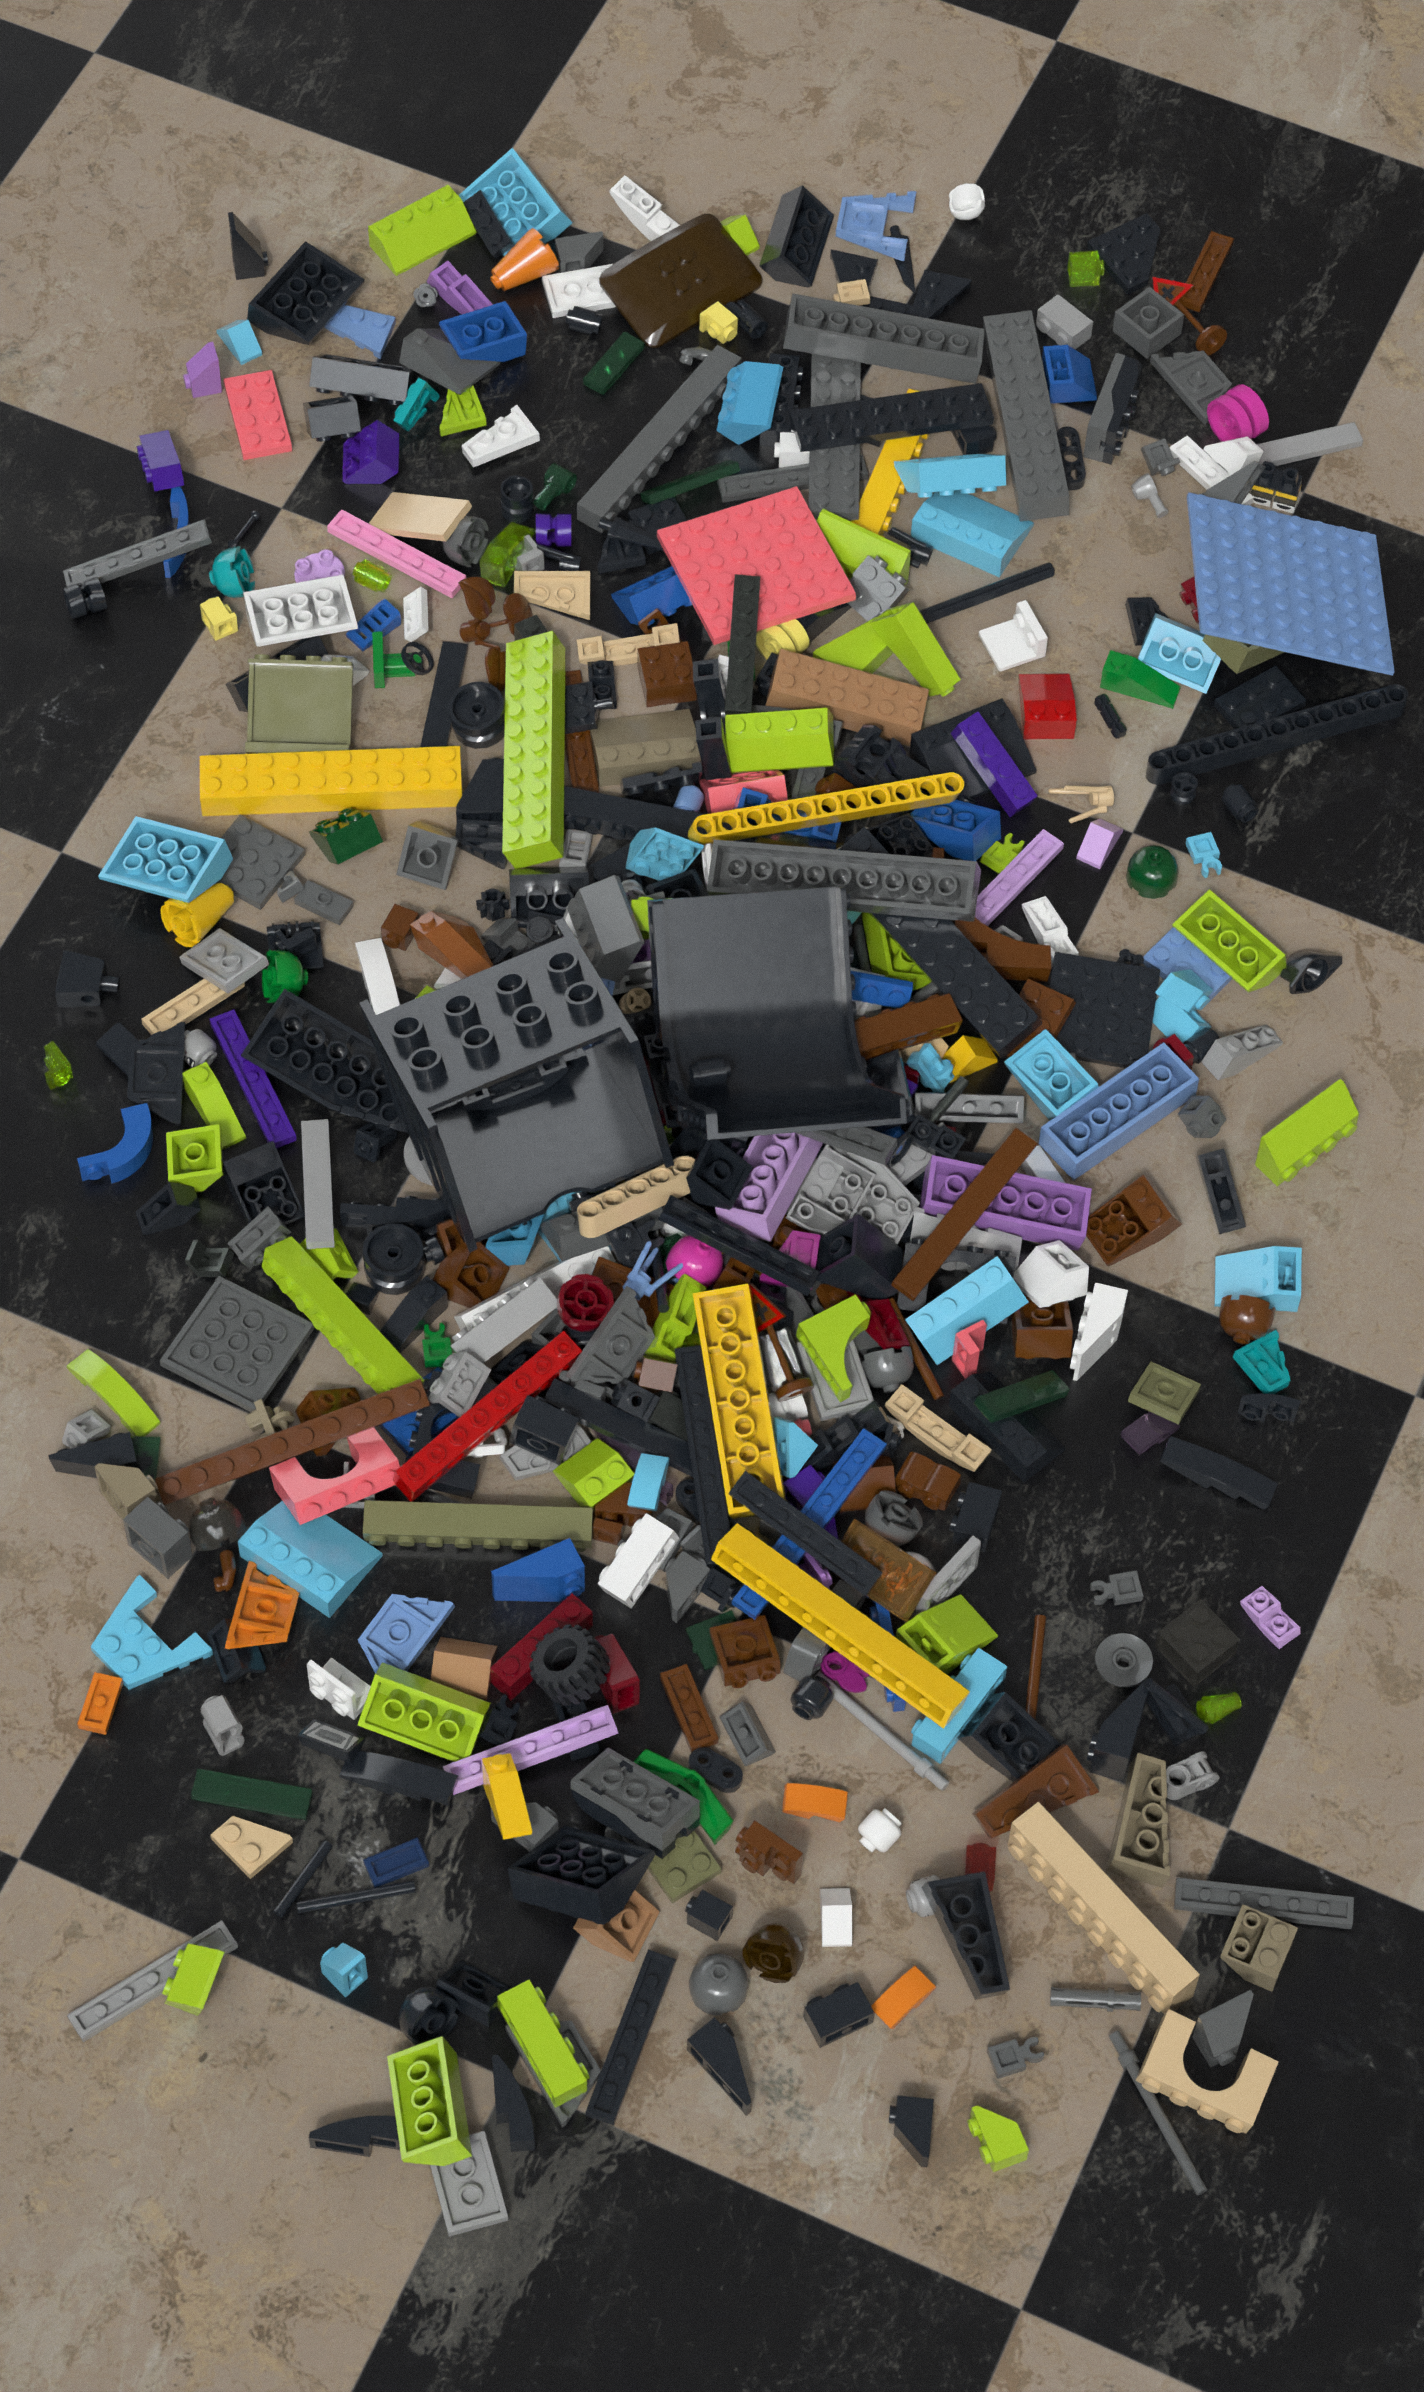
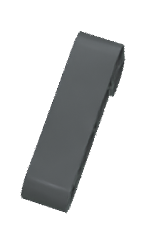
[783,1579,866,1682]

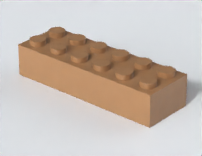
[765,649,929,746]

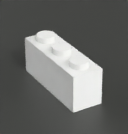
[598,1513,679,1609]

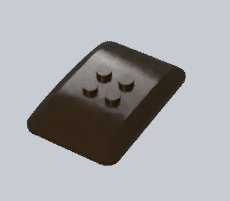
[599,214,762,348]

